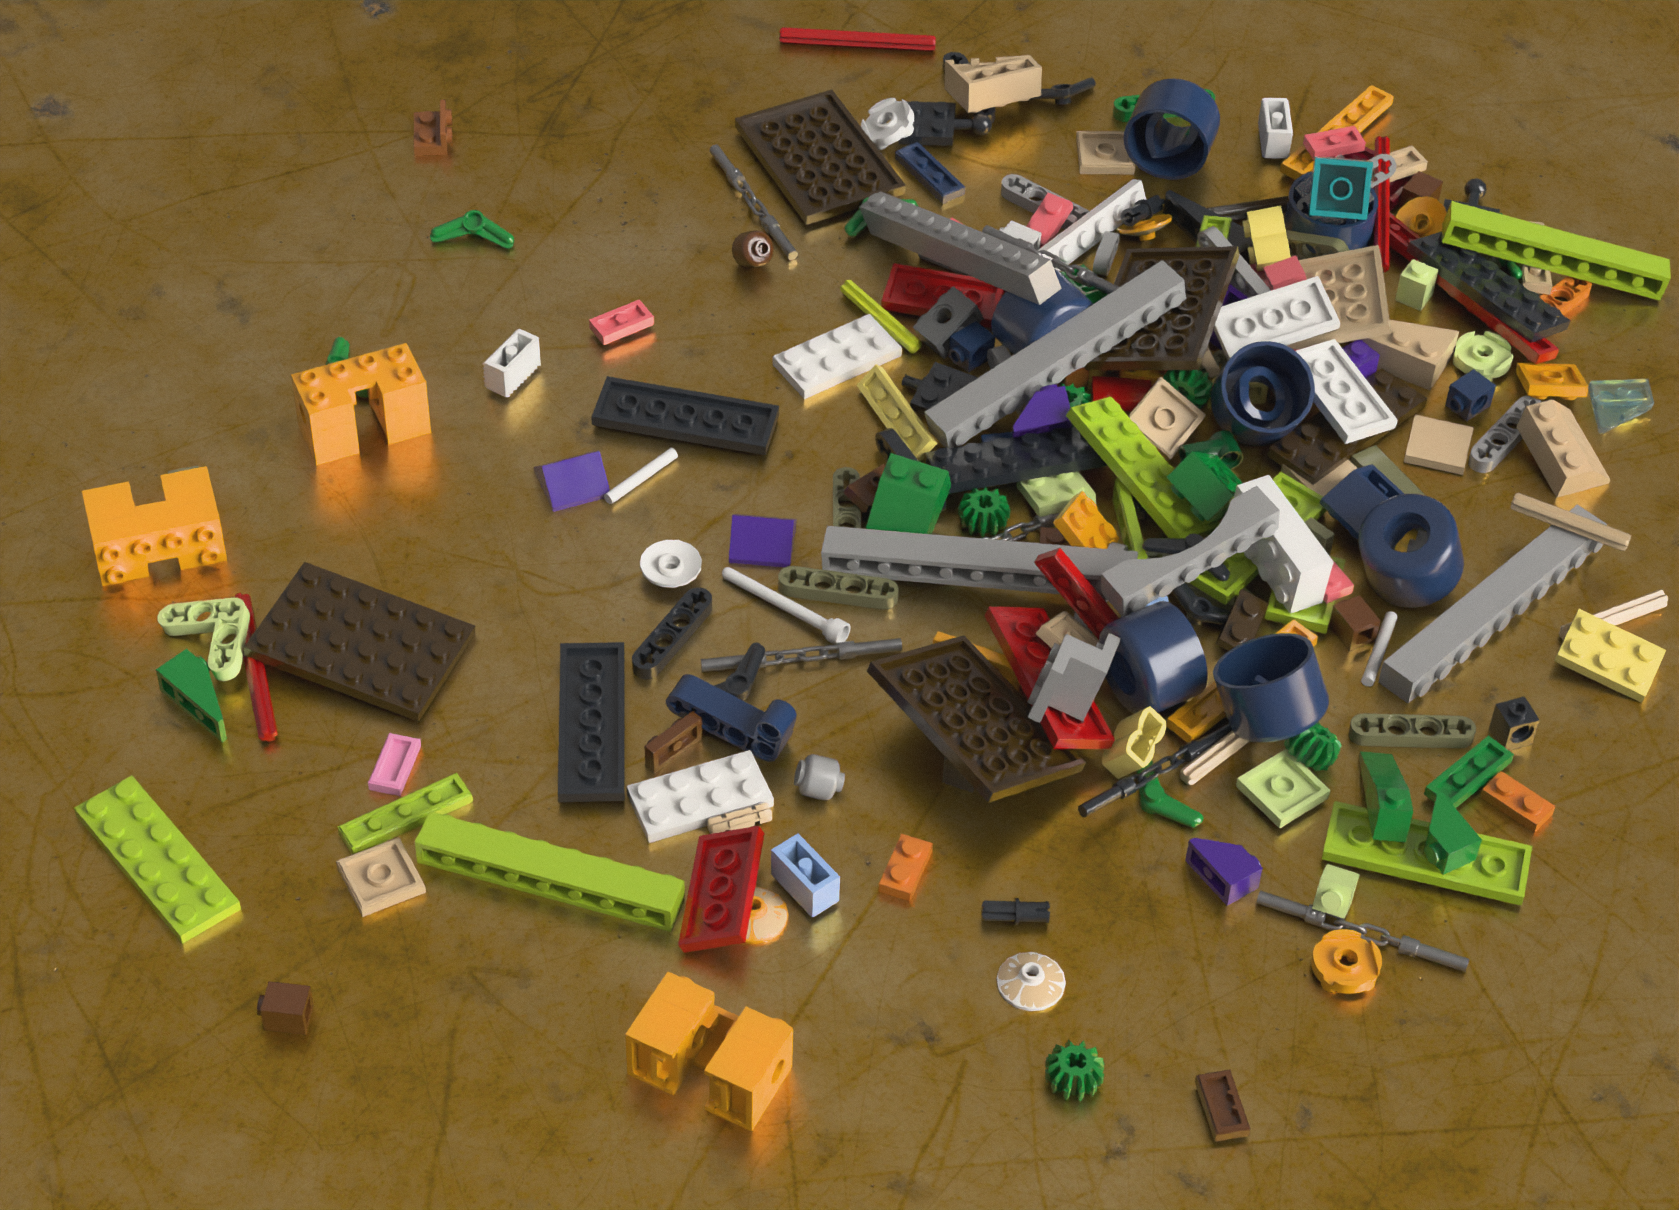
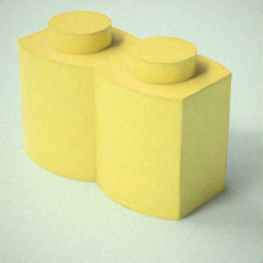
[1242,206,1291,271]
[1102,706,1166,779]

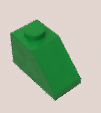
[1424,792,1482,875]

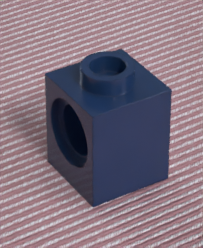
[949,321,996,373]
[1445,369,1496,421]

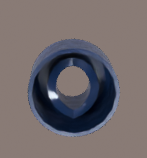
[1123,78,1220,180]
[1284,171,1378,254]
[991,269,1093,355]
[1210,341,1315,446]
[1358,494,1464,608]
[1099,601,1208,714]
[1213,633,1329,743]

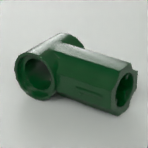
[1178,430,1243,469]

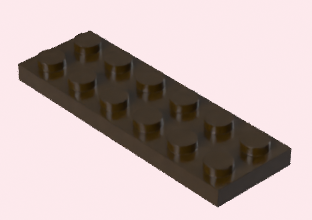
[1267,368,1427,485]

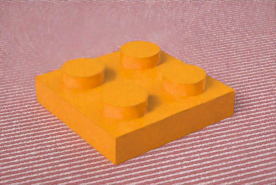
[1516,363,1588,400]
[1053,491,1120,549]

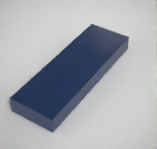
[895,142,965,204]

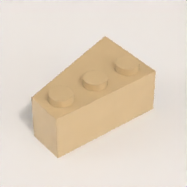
[945,55,1042,113]
[1354,320,1459,390]

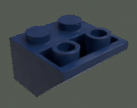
[1319,464,1404,539]

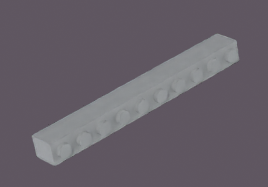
[859,191,1062,305]
[925,260,1186,448]
[1379,504,1607,703]
[821,526,1138,598]

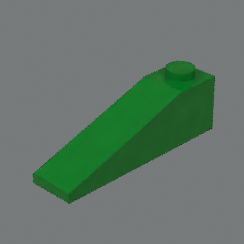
[1359,751,1413,842]

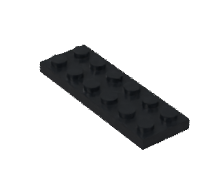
[1406,231,1571,343]
[591,376,779,455]
[925,427,1108,494]
[558,642,625,802]

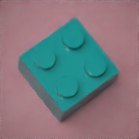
[1308,156,1373,220]

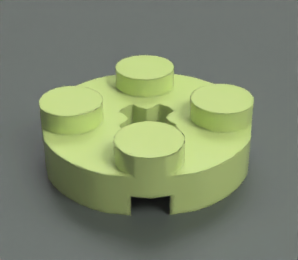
[1453,331,1513,382]

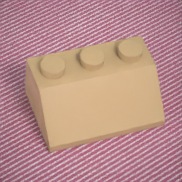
[1517,399,1610,498]

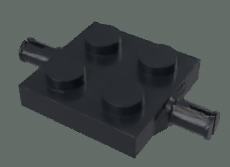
[901,362,978,415]

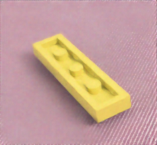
[857,364,937,462]

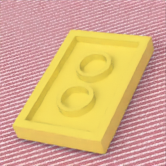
[1554,609,1666,703]

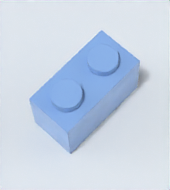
[771,834,840,918]

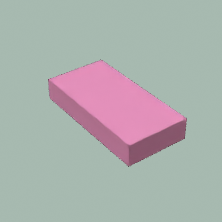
[368,733,421,796]

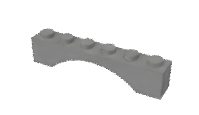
[1101,486,1280,617]

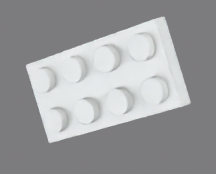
[1214,276,1340,361]
[773,314,902,399]
[1296,339,1398,444]
[627,750,774,843]

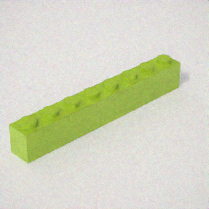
[1442,201,1671,301]
[415,812,685,932]

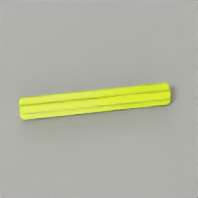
[840,280,922,354]

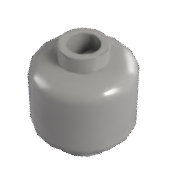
[794,754,845,800]

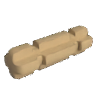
[707,802,772,834]

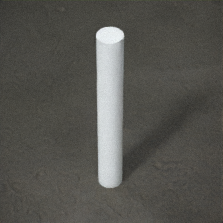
[604,448,678,504]
[1361,611,1398,686]

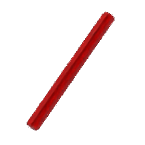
[779,27,936,51]
[1374,136,1390,273]
[235,592,278,742]

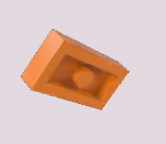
[1480,771,1555,833]
[878,834,933,902]

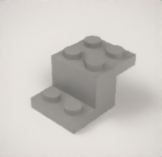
[1027,633,1120,723]

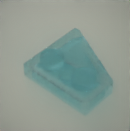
[1588,379,1654,434]

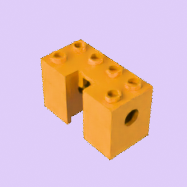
[291,343,431,466]
[82,466,227,586]
[625,972,793,1131]

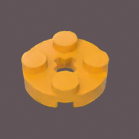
[1311,929,1382,994]

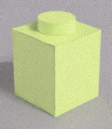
[1395,259,1438,311]
[1312,864,1360,919]

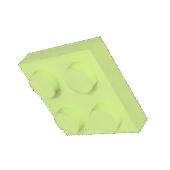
[1017,471,1096,517]
[1236,749,1331,828]

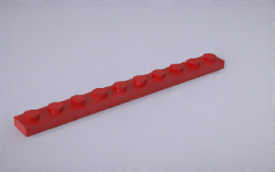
[1373,213,1559,364]

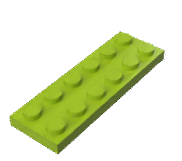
[1066,397,1220,538]
[1188,472,1327,605]
[74,775,241,944]
[1322,801,1532,906]

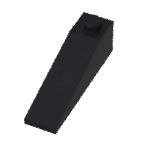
[1163,190,1252,265]

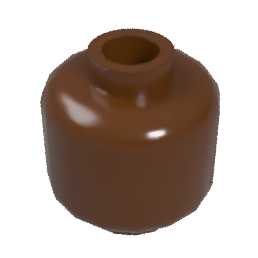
[732,230,774,269]

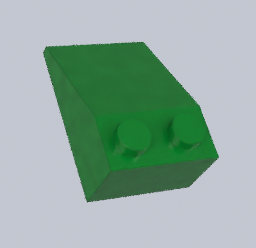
[1167,451,1243,522]
[866,453,951,534]

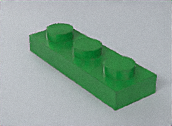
[1424,735,1514,808]

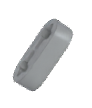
[1092,231,1120,277]

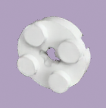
[861,98,914,150]

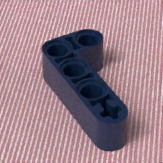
[665,674,797,762]

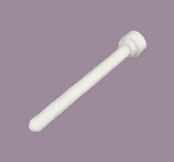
[722,567,851,645]

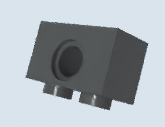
[913,286,984,359]

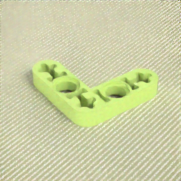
[157,598,250,681]

